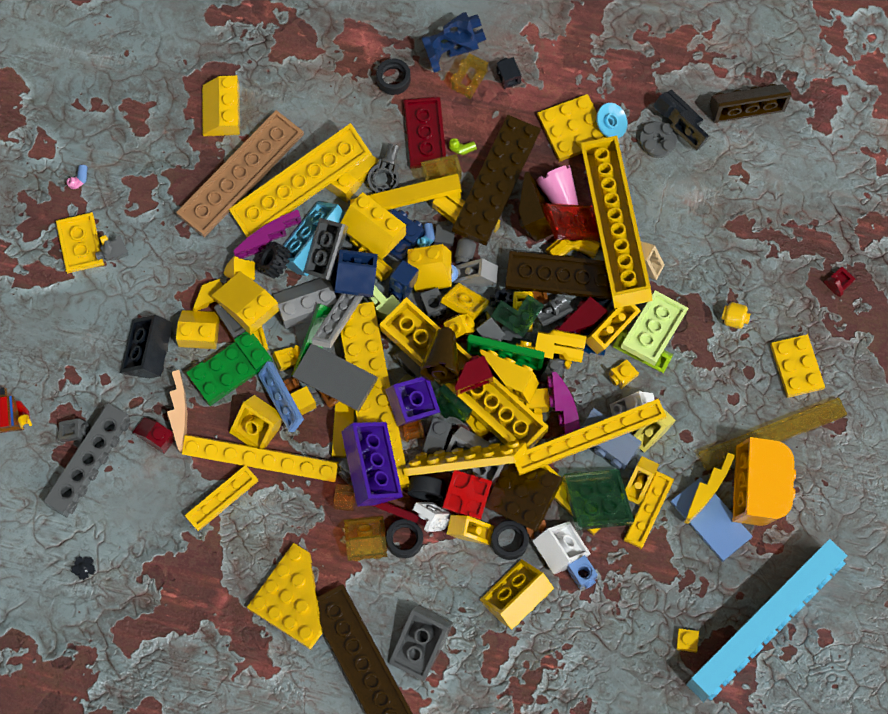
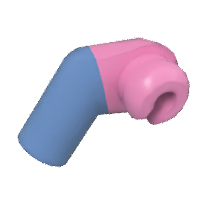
[67,165,88,189]

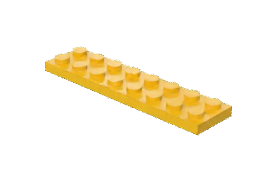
[229,123,372,238]

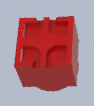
[442,470,492,520]

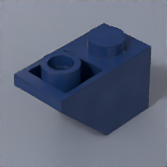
[388,260,419,302]

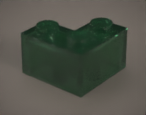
[491,294,544,337]

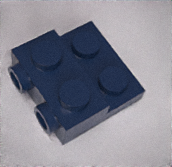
[388,209,424,262]

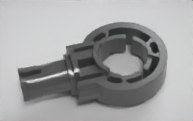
[368,143,400,194]

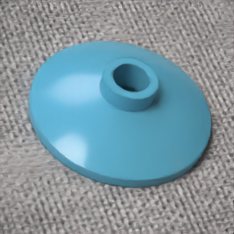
[597,103,627,138]

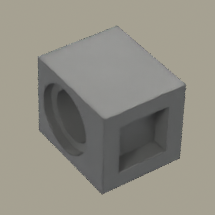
[420,287,446,320]

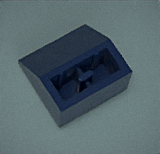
[334,249,378,297]

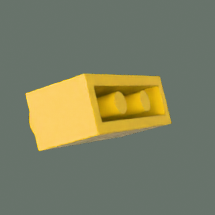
[586,304,641,354]

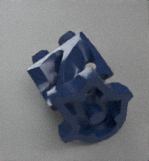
[422,12,486,73]

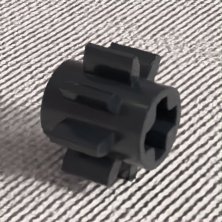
[490,288,513,312]

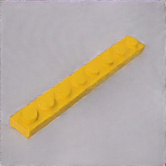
[514,399,666,476]
[182,434,339,482]

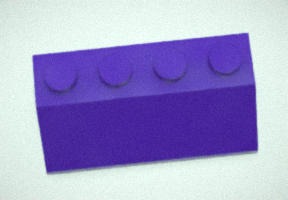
[341,422,403,506]

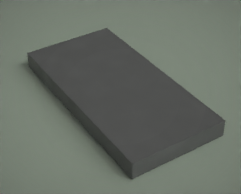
[292,343,378,412]

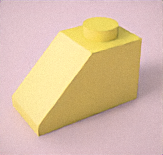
[634,409,676,453]

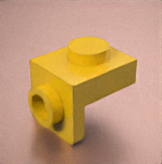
[444,314,475,338]

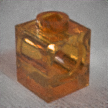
[333,484,355,511]

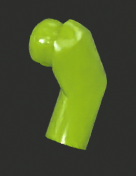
[449,138,477,155]

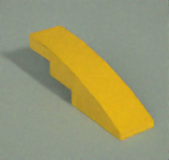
[684,453,735,524]

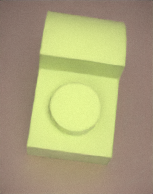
[369,285,400,320]

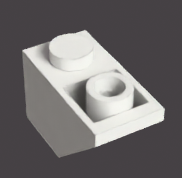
[609,391,655,417]

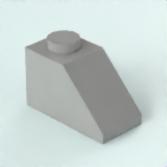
[454,258,498,287]

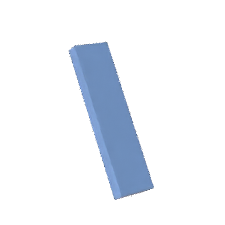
[258,362,304,432]

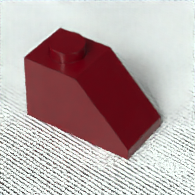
[455,355,493,396]
[132,417,175,454]

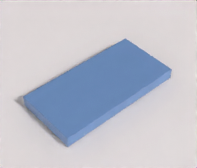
[670,477,753,562]

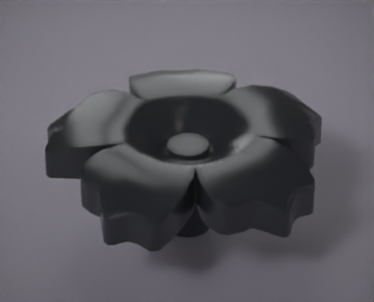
[71,556,96,580]

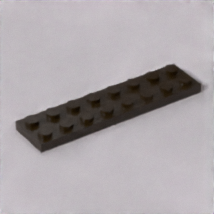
[452,115,541,246]
[317,584,413,714]

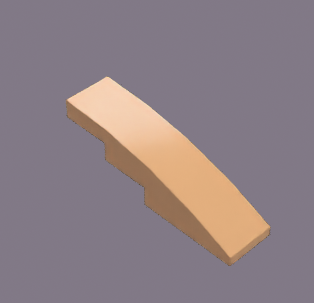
[167,370,187,453]

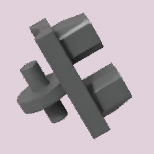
[533,294,573,327]

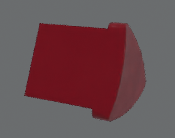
[824,266,855,297]

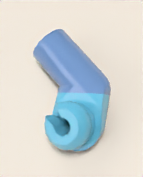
[417,223,435,247]

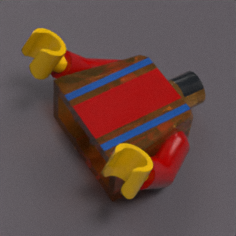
[0,387,32,433]

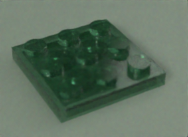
[562,469,634,530]

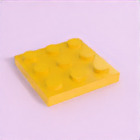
[537,94,607,162]

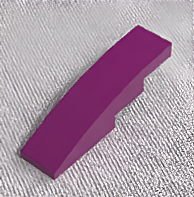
[233,209,301,259]

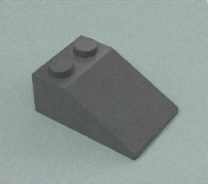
[389,605,454,681]

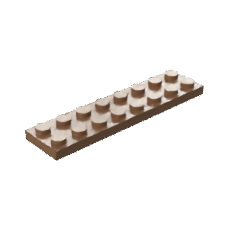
[176,110,304,238]

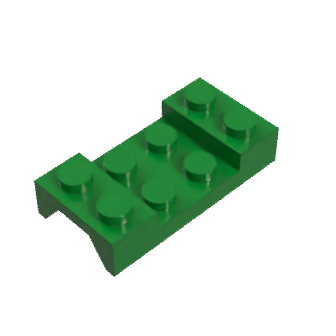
[186,331,273,406]

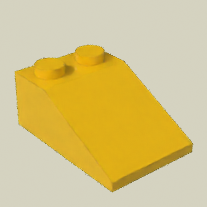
[325,155,378,203]
[212,271,279,335]

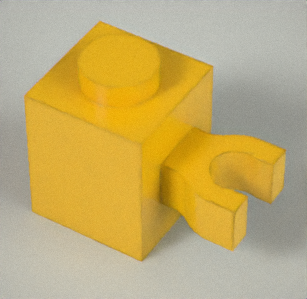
[521,388,550,421]

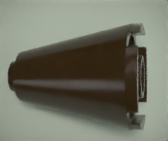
[420,327,459,384]

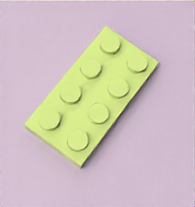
[621,290,688,366]

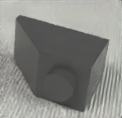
[474,311,505,342]
[422,418,452,455]

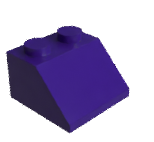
[385,377,440,427]

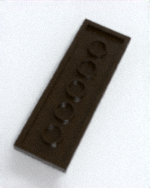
[505,251,613,300]

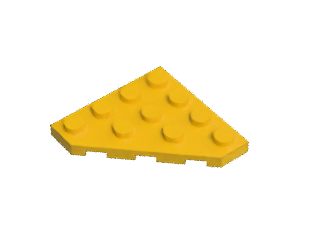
[247,543,322,650]

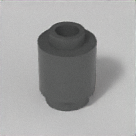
[454,237,477,265]

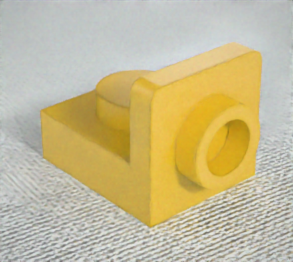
[609,359,639,389]

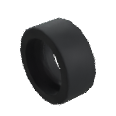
[376,58,411,95]
[407,476,447,502]
[386,519,423,559]
[491,520,529,560]

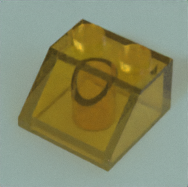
[344,516,387,561]

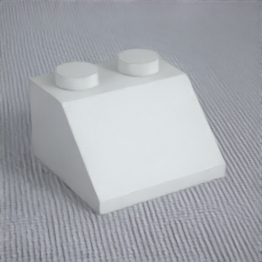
[533,521,590,574]

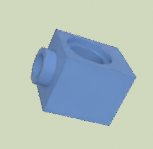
[567,555,598,589]

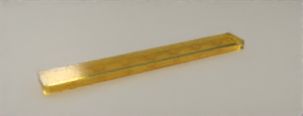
[698,398,847,471]

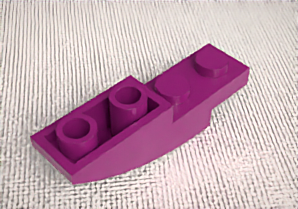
[547,372,580,437]

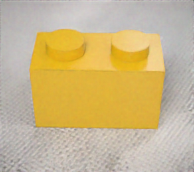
[408,244,452,292]
[176,310,220,349]
[229,395,283,449]

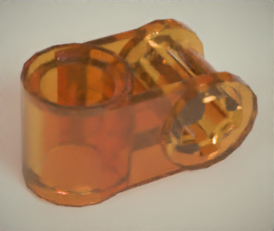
[402,420,425,443]

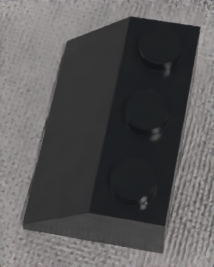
[120,315,173,379]

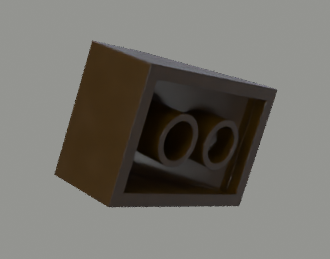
[519,171,556,242]

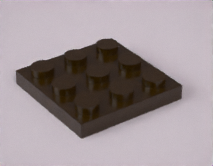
[485,463,564,532]

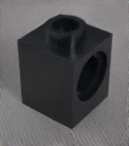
[496,57,522,89]

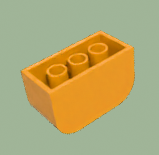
[732,437,796,526]

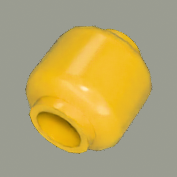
[721,302,751,329]

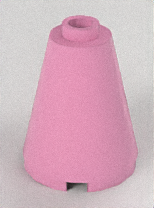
[536,165,579,219]

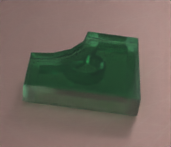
[436,385,472,423]

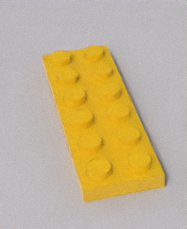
[403,441,527,476]

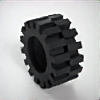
[257,241,290,279]

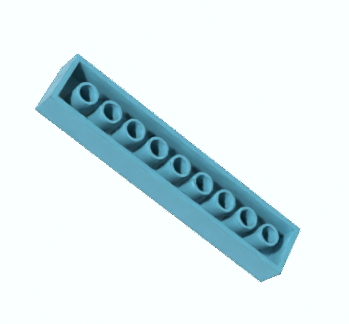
[686,539,847,702]

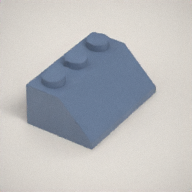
[580,408,642,471]

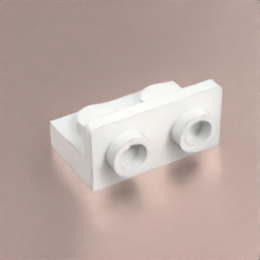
[413,502,451,532]

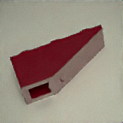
[554,296,607,335]

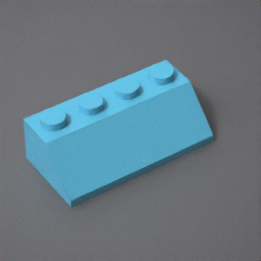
[283,201,345,276]

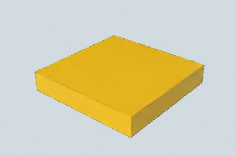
[440,283,490,321]

